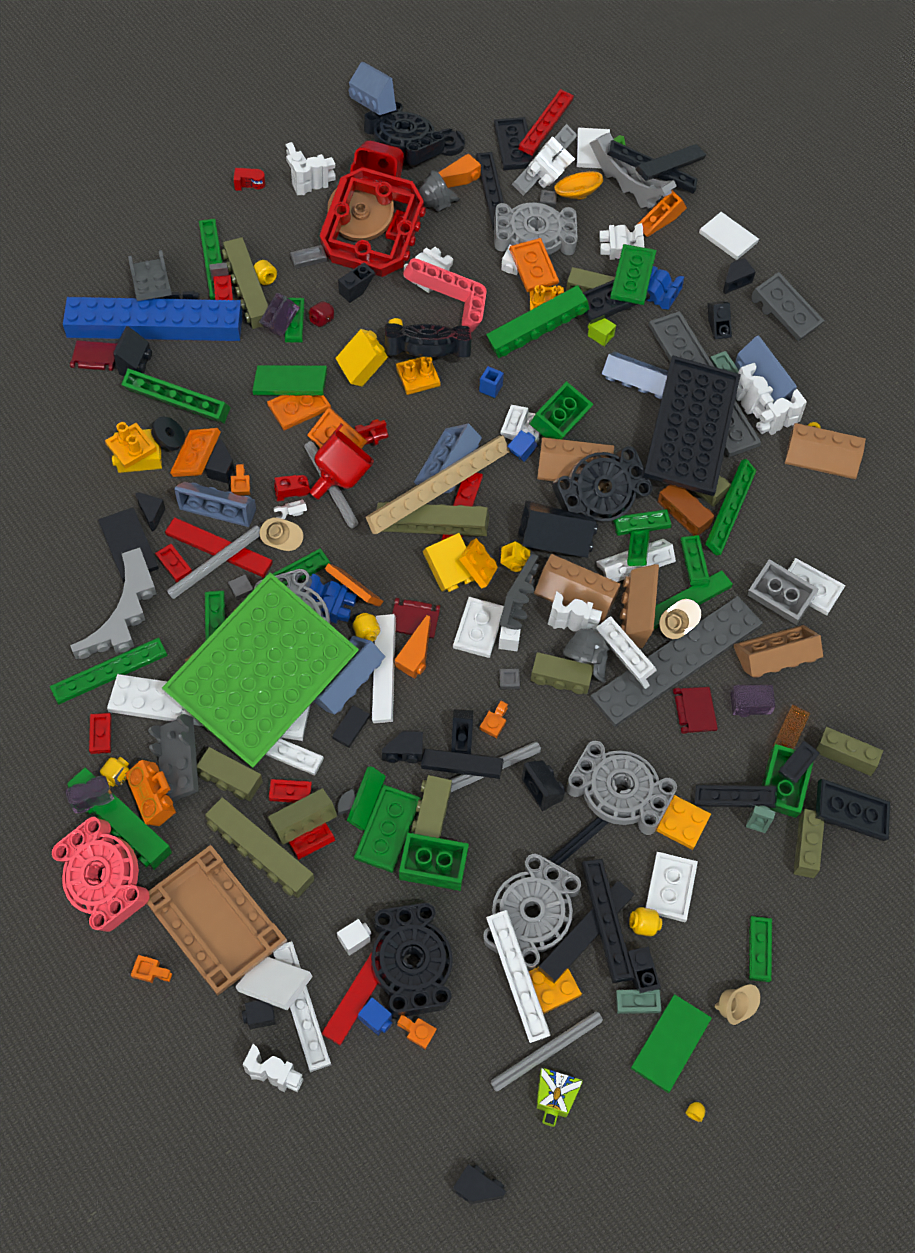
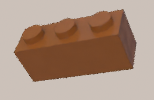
[657,484,714,536]

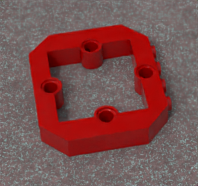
[320,167,426,277]

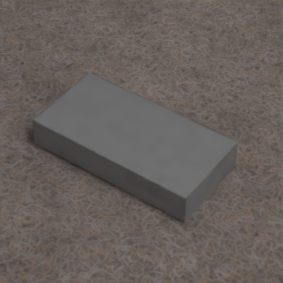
[290,245,327,269]

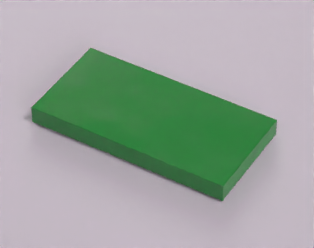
[610,244,657,305]
[252,365,327,395]
[354,785,422,873]
[631,994,712,1094]

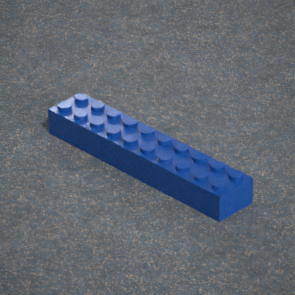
[63,297,243,341]

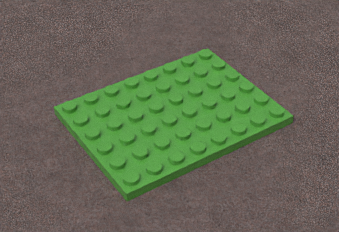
[162,572,359,769]

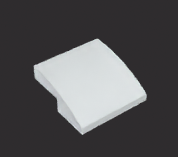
[501,405,541,443]

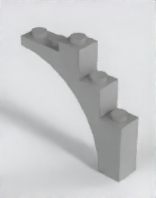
[590,132,676,208]
[70,548,157,659]

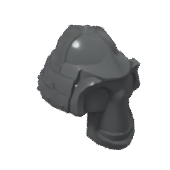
[418,170,460,212]
[563,628,609,682]

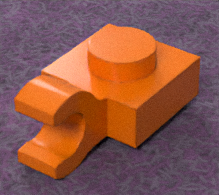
[231,464,250,495]
[479,701,508,738]
[131,955,173,983]
[397,1015,437,1050]

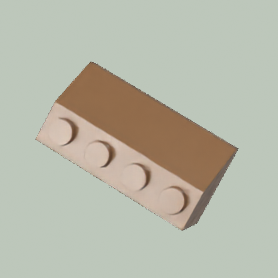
[785,423,866,479]
[537,437,614,487]
[534,554,620,623]
[620,564,659,648]
[734,625,823,677]

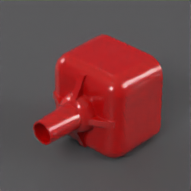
[350,141,404,178]
[309,423,374,500]

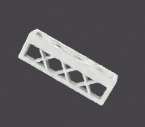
[596,539,676,582]
[596,616,657,689]

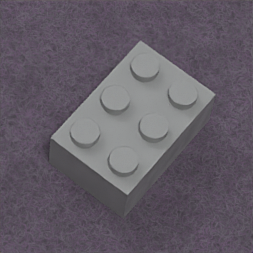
[748,559,819,625]

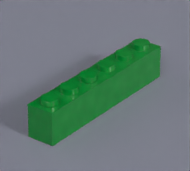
[486,285,589,358]
[122,369,231,424]
[67,768,172,870]

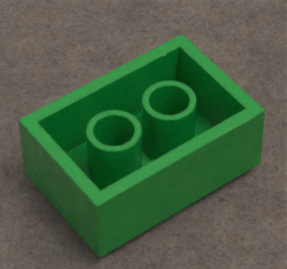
[529,381,593,440]
[762,744,814,818]
[399,833,469,891]

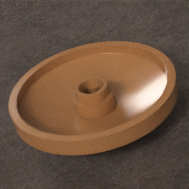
[328,188,394,241]

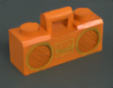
[126,760,176,827]

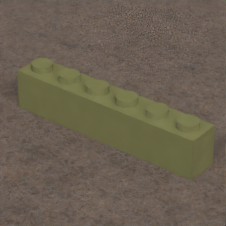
[221,237,272,329]
[377,502,490,536]
[205,797,314,899]

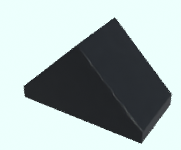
[135,492,165,531]

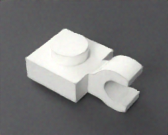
[285,142,307,167]
[273,500,307,519]

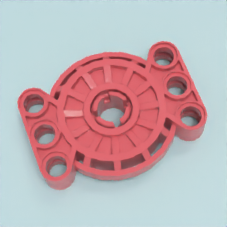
[52,817,150,932]

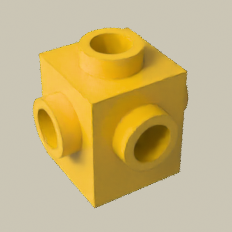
[501,541,530,572]

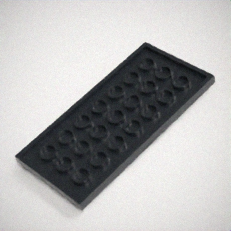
[643,355,741,497]

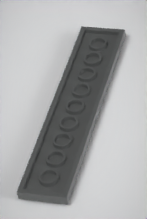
[649,311,761,457]
[590,596,763,728]

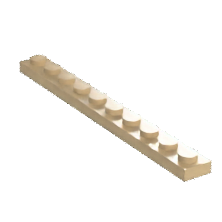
[366,435,510,534]

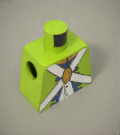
[537,1068,583,1127]

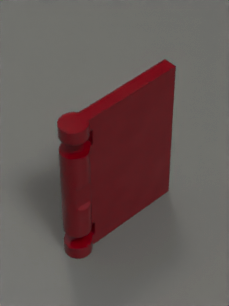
[70,341,118,371]
[392,598,441,639]
[673,687,718,734]

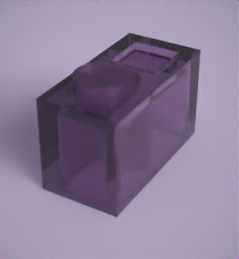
[259,293,300,337]
[730,685,776,717]

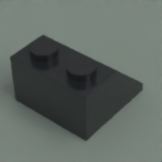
[113,326,152,376]
[521,760,565,812]

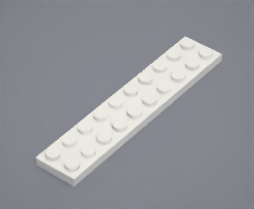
[107,674,310,741]

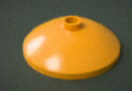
[555,171,603,199]

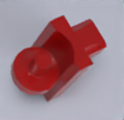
[355,419,388,446]

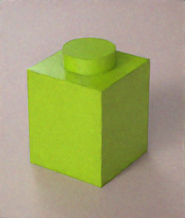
[588,318,616,346]

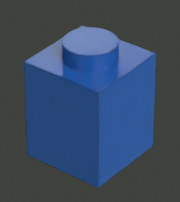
[479,366,504,398]
[507,430,538,462]
[358,998,393,1036]

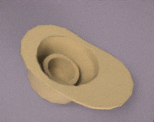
[259,518,303,551]
[659,599,701,639]
[715,984,760,1025]

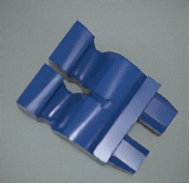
[647,266,684,310]
[309,573,357,624]

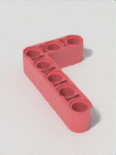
[403,258,487,332]

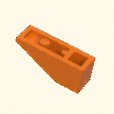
[438,154,481,188]
[638,190,687,237]
[394,615,431,679]

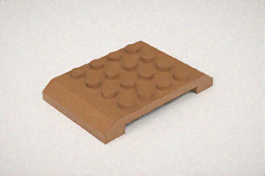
[146,845,287,996]

